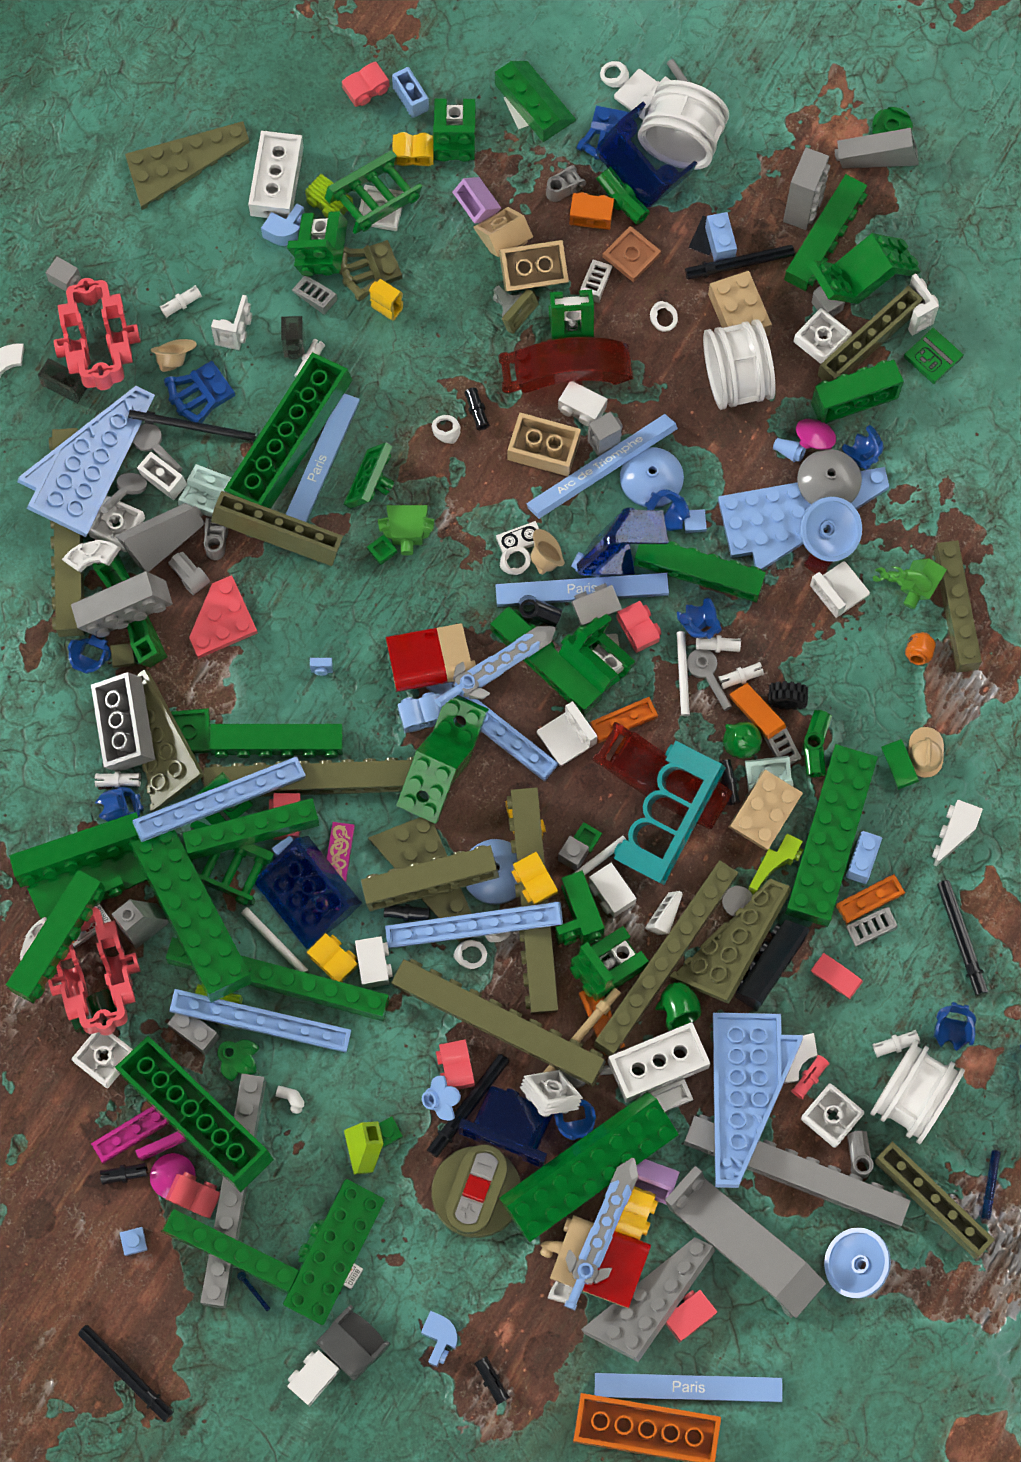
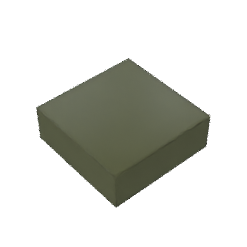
[111,643,135,668]

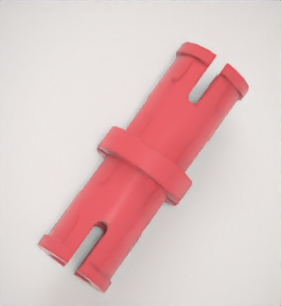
[791,1055,829,1100]

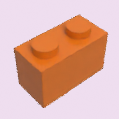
[569,192,614,230]

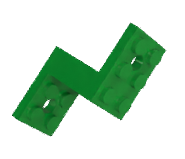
[808,233,921,304]
[396,695,489,824]

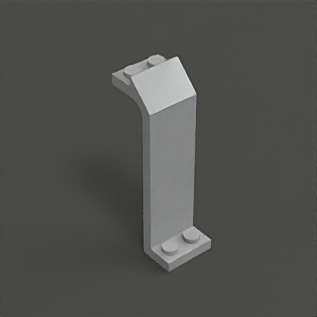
[665,1166,826,1318]

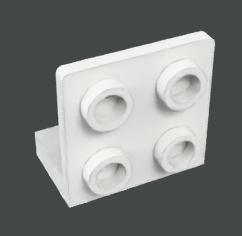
[614,69,670,120]
[908,274,939,336]
[211,295,253,350]
[810,561,870,618]
[537,701,597,766]

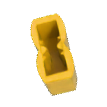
[392,132,434,166]
[369,279,403,321]
[511,852,558,905]
[307,933,358,982]
[615,1186,658,1240]

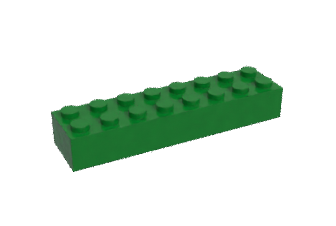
[224,352,353,509]
[785,744,878,927]
[131,829,252,1003]
[115,1036,274,1193]
[499,1092,679,1242]

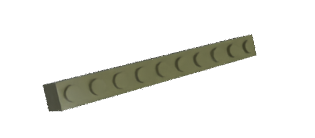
[49,428,85,637]
[204,757,422,797]
[507,787,558,1014]
[594,860,738,1056]
[391,959,606,1087]

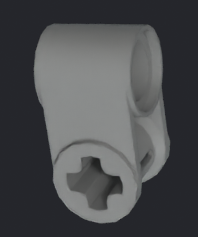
[546,165,586,202]
[204,517,229,560]

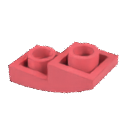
[811,953,863,999]

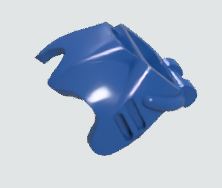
[842,425,884,470]
[644,489,690,531]
[677,598,722,639]
[68,635,111,674]
[95,787,144,822]
[934,1002,976,1051]
[554,1099,596,1140]

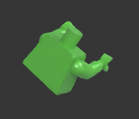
[378,505,434,556]
[873,559,947,609]

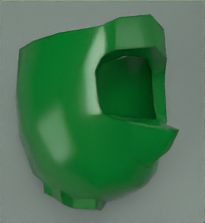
[722,721,762,759]
[655,983,701,1031]

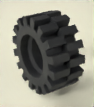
[768,681,808,710]

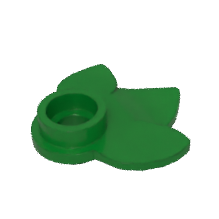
[217,1039,259,1082]

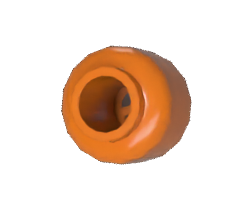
[905,632,936,665]

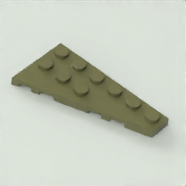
[125,121,249,210]
[137,669,205,812]
[368,817,473,943]
[670,879,791,1004]

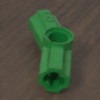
[596,166,650,225]
[802,710,832,778]

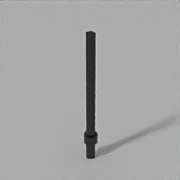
[128,410,256,442]

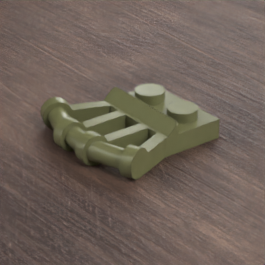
[339,240,403,301]

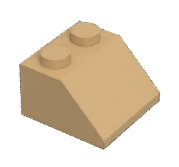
[474,207,533,257]

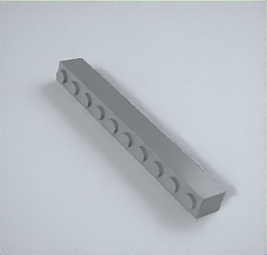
[200,1074,266,1309]
[683,1115,911,1229]

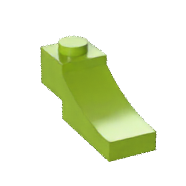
[748,834,804,895]

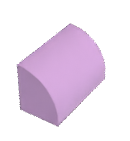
[452,177,501,223]
[635,1159,680,1205]

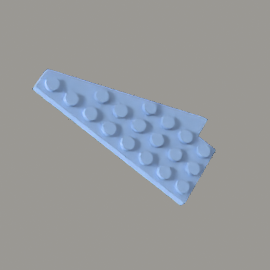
[17,386,155,537]
[718,467,889,571]
[713,1013,803,1188]

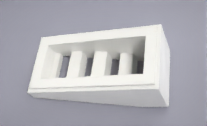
[580,260,613,303]
[645,891,683,935]

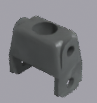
[316,1305,391,1381]

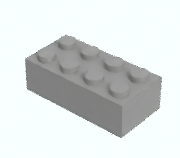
[783,148,831,230]
[71,571,173,637]
[91,672,155,771]

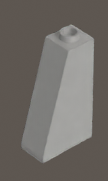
[835,128,919,168]
[115,503,205,572]
[112,900,169,949]

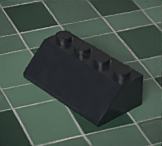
[735,920,810,1011]

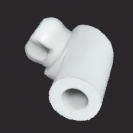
[276,1086,304,1114]

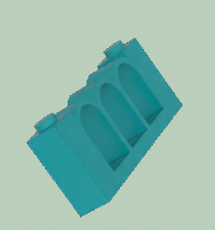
[614,741,726,885]

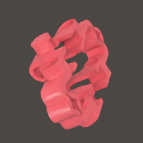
[54,278,141,390]
[48,907,141,1036]

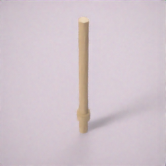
[543,987,621,1073]

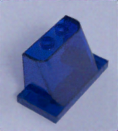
[458,1086,554,1168]

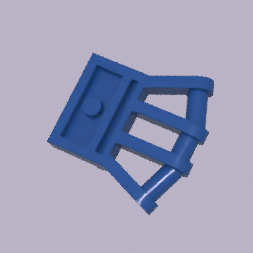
[577,106,636,163]
[164,361,235,423]

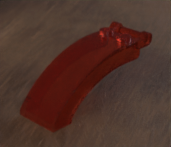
[498,337,634,393]
[592,722,733,829]

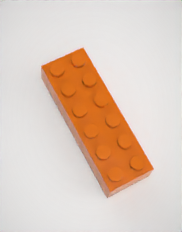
[573,1393,721,1462]

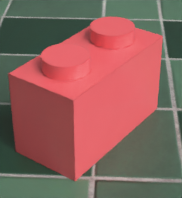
[665,1290,717,1343]

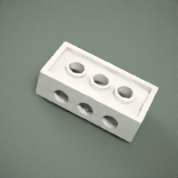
[248,131,304,219]
[608,1022,710,1103]

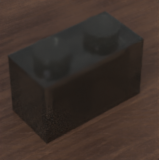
[281,316,305,359]
[38,358,87,404]

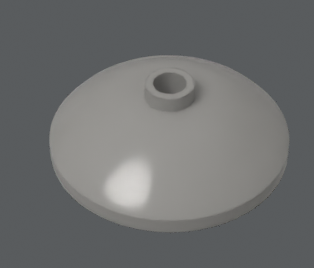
[797,449,862,504]

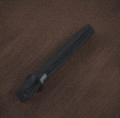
[685,245,795,280]
[937,880,988,996]
[427,1054,509,1157]
[78,1325,174,1422]

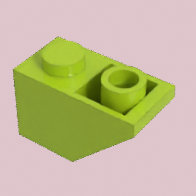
[344,1121,383,1175]

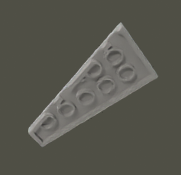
[581,1237,716,1362]

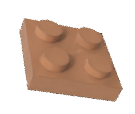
[602,226,661,282]

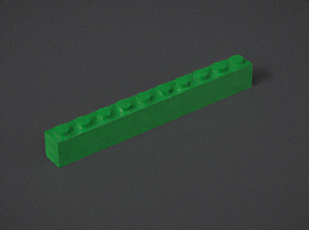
[166,937,390,1022]

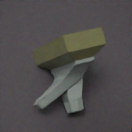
[493,286,539,334]

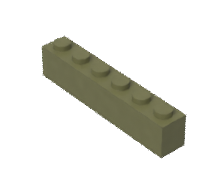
[818,285,924,382]
[211,491,343,566]
[933,540,982,673]
[361,845,499,911]
[873,1141,995,1259]

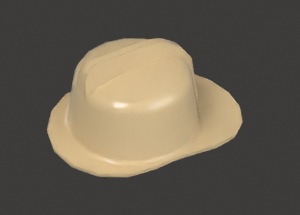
[151,339,197,372]
[530,529,565,575]
[908,727,944,778]

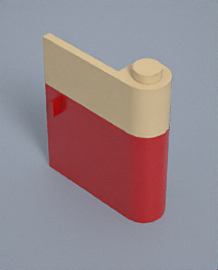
[386,623,476,692]
[550,1215,651,1309]

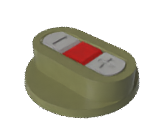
[431,1145,521,1238]

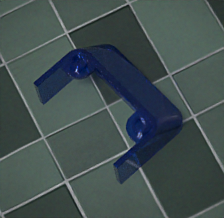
[596,101,698,207]
[577,507,669,575]

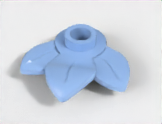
[422,1075,461,1121]

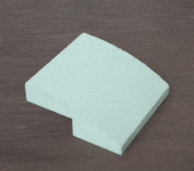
[178,464,232,518]
[745,756,793,792]

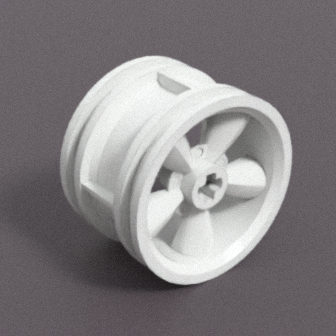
[638,80,729,170]
[703,319,775,410]
[870,1039,965,1144]

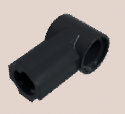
[519,595,562,627]

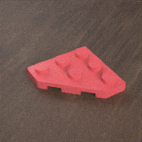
[189,575,258,659]

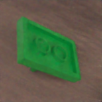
[343,442,394,509]

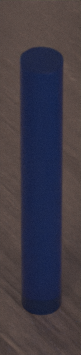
[981,1150,1001,1220]

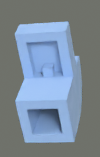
[261,203,305,246]
[421,1311,457,1367]

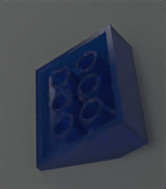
[255,836,362,949]

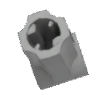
[168,551,210,595]
[847,1130,874,1179]

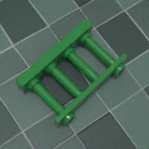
[325,150,422,234]
[190,820,276,906]

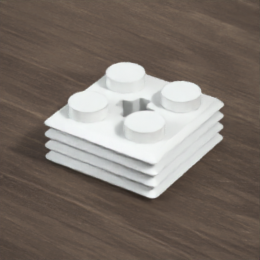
[794,308,852,364]
[88,496,145,552]
[72,1032,133,1088]
[520,1070,583,1117]
[801,1083,864,1148]

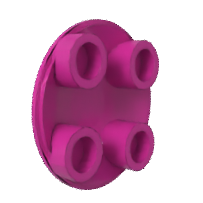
[796,419,836,450]
[150,1153,196,1198]

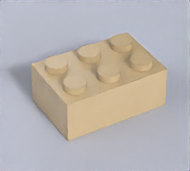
[499,240,569,292]
[708,271,772,336]
[507,413,581,477]
[728,770,803,850]

